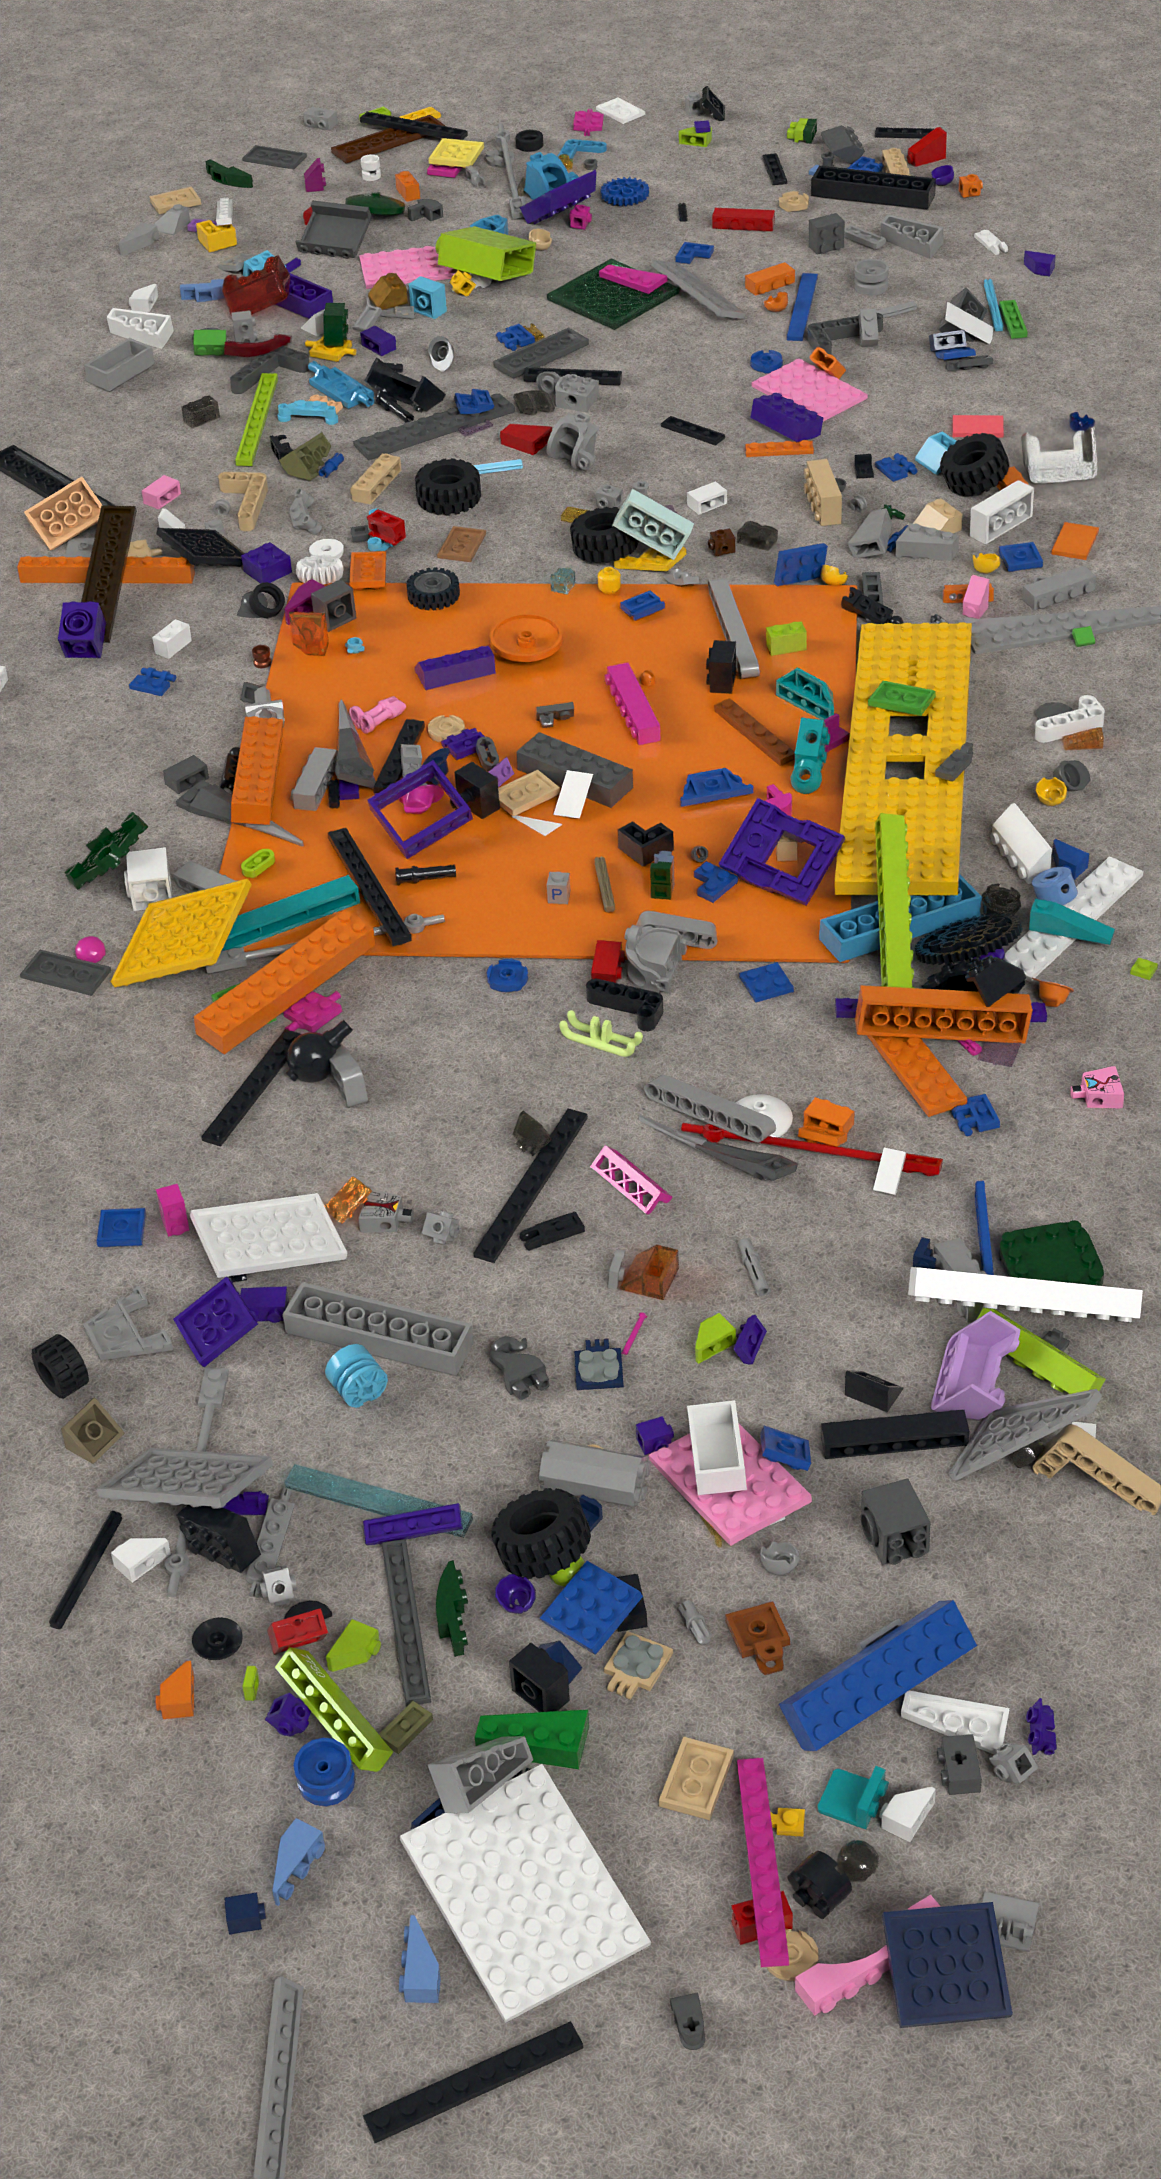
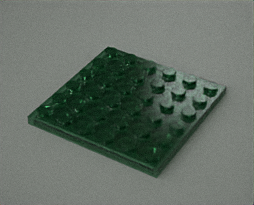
[547,258,679,330]

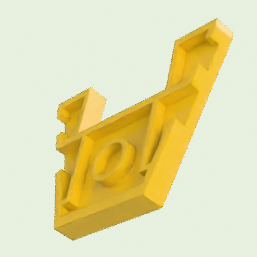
[614,547,687,571]

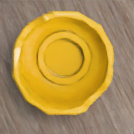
[972,553,1001,574]
[821,565,848,585]
[1036,777,1067,806]

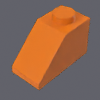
[156,1661,194,1719]

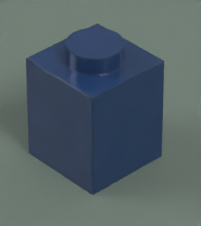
[224,1892,266,1935]

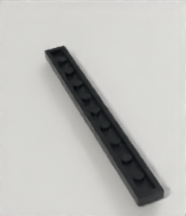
[328,828,412,946]
[473,1108,588,1263]

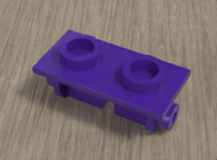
[222,1491,269,1515]
[1026,1698,1057,1755]

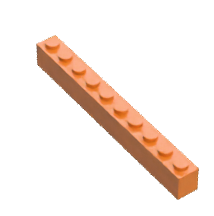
[17,556,195,584]

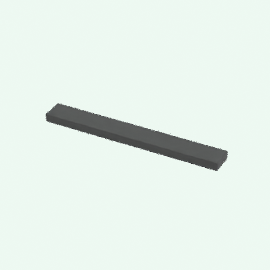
[382,1539,431,1707]

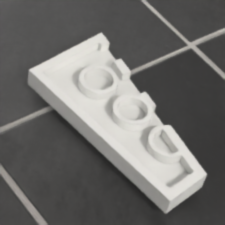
[901,1690,1010,1755]

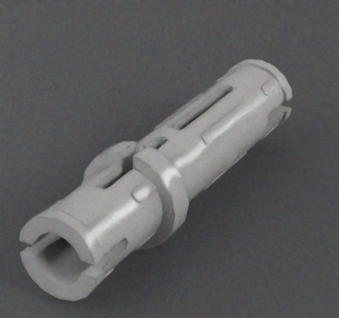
[738,1238,771,1296]

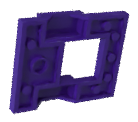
[719,798,845,906]

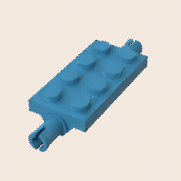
[308,361,374,409]

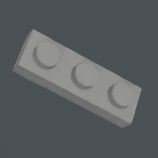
[844,224,886,250]

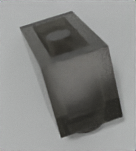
[513,1111,552,1156]

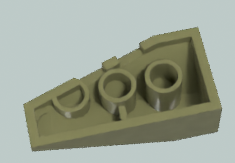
[279,432,331,481]

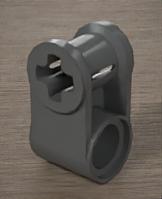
[670,1992,706,2050]

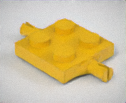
[305,335,356,362]

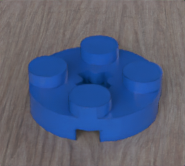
[750,350,783,373]
[487,959,528,992]

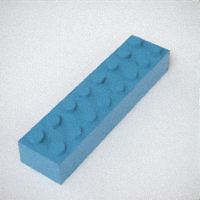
[819,875,982,962]

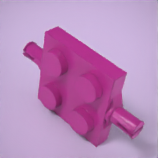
[573,109,604,136]
[283,991,342,1032]

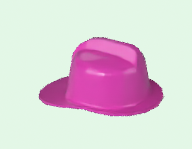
[399,785,444,814]

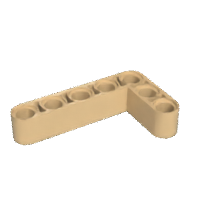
[218,472,268,531]
[1033,1424,1161,1515]

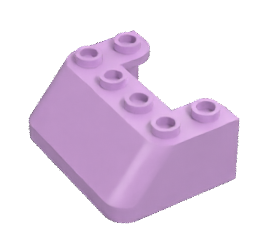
[931,1311,1021,1420]

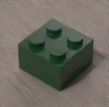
[323,303,349,346]

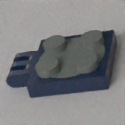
[574,1338,624,1390]

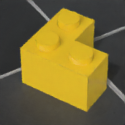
[196,220,237,252]

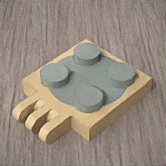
[604,1631,673,1700]

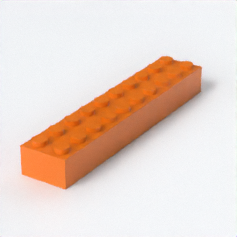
[194,909,375,1055]

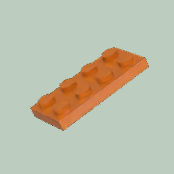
[350,551,387,590]

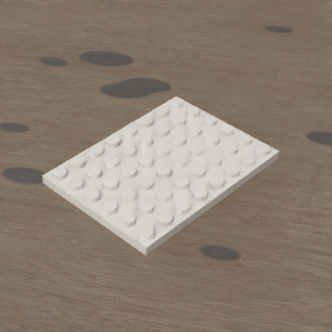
[400,1764,651,2023]

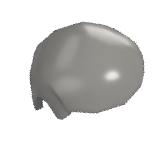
[760,1541,800,1575]

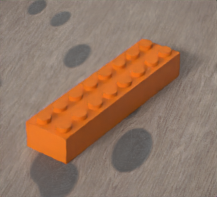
[231,716,283,825]
[855,985,1033,1044]

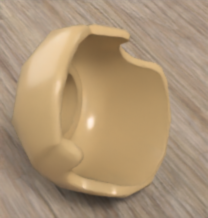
[529,228,552,251]

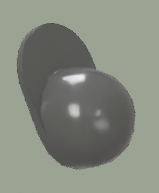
[237,591,268,618]

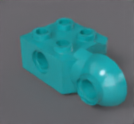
[790,718,830,794]

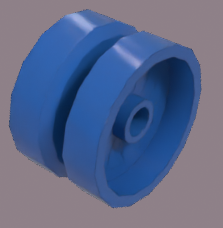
[293,1738,356,1806]

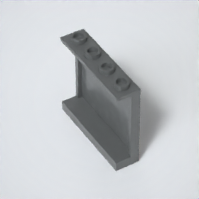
[295,200,372,259]

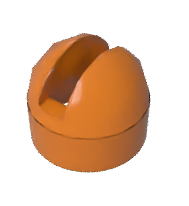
[640,670,655,686]

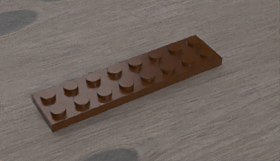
[331,115,445,163]

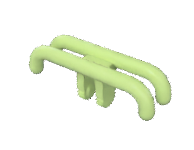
[559,1010,643,1057]

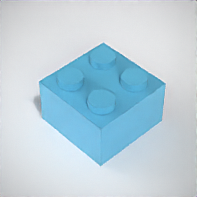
[409,276,447,319]

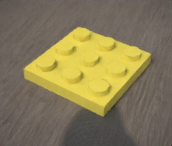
[429,138,484,169]

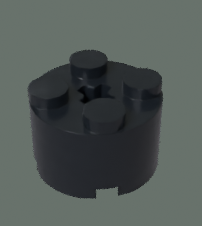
[787,1851,852,1919]

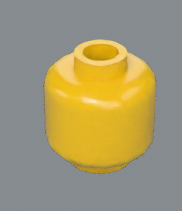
[597,567,621,595]

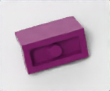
[824,713,850,752]

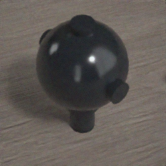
[286,1019,353,1083]

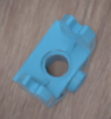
[470,215,508,235]

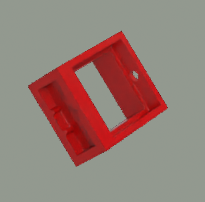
[267,1608,328,1655]

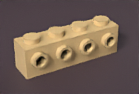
[882,148,911,176]
[350,453,401,505]

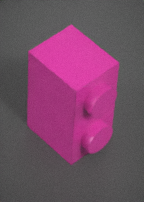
[156,1184,190,1237]

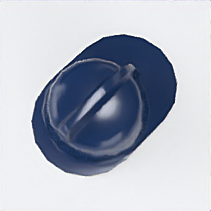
[423,748,450,785]

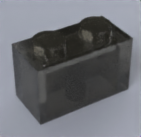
[181,395,220,429]

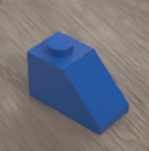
[1052,839,1089,880]

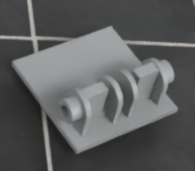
[982,1892,1039,1952]

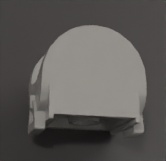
[547,411,599,470]
[625,925,687,993]

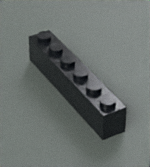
[821,1410,970,1459]

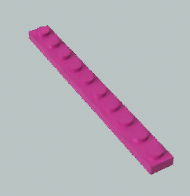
[737,1758,789,1967]

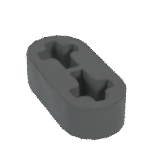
[476,737,499,771]

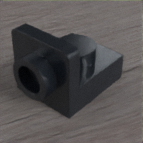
[854,454,874,479]

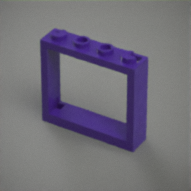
[368,760,473,859]

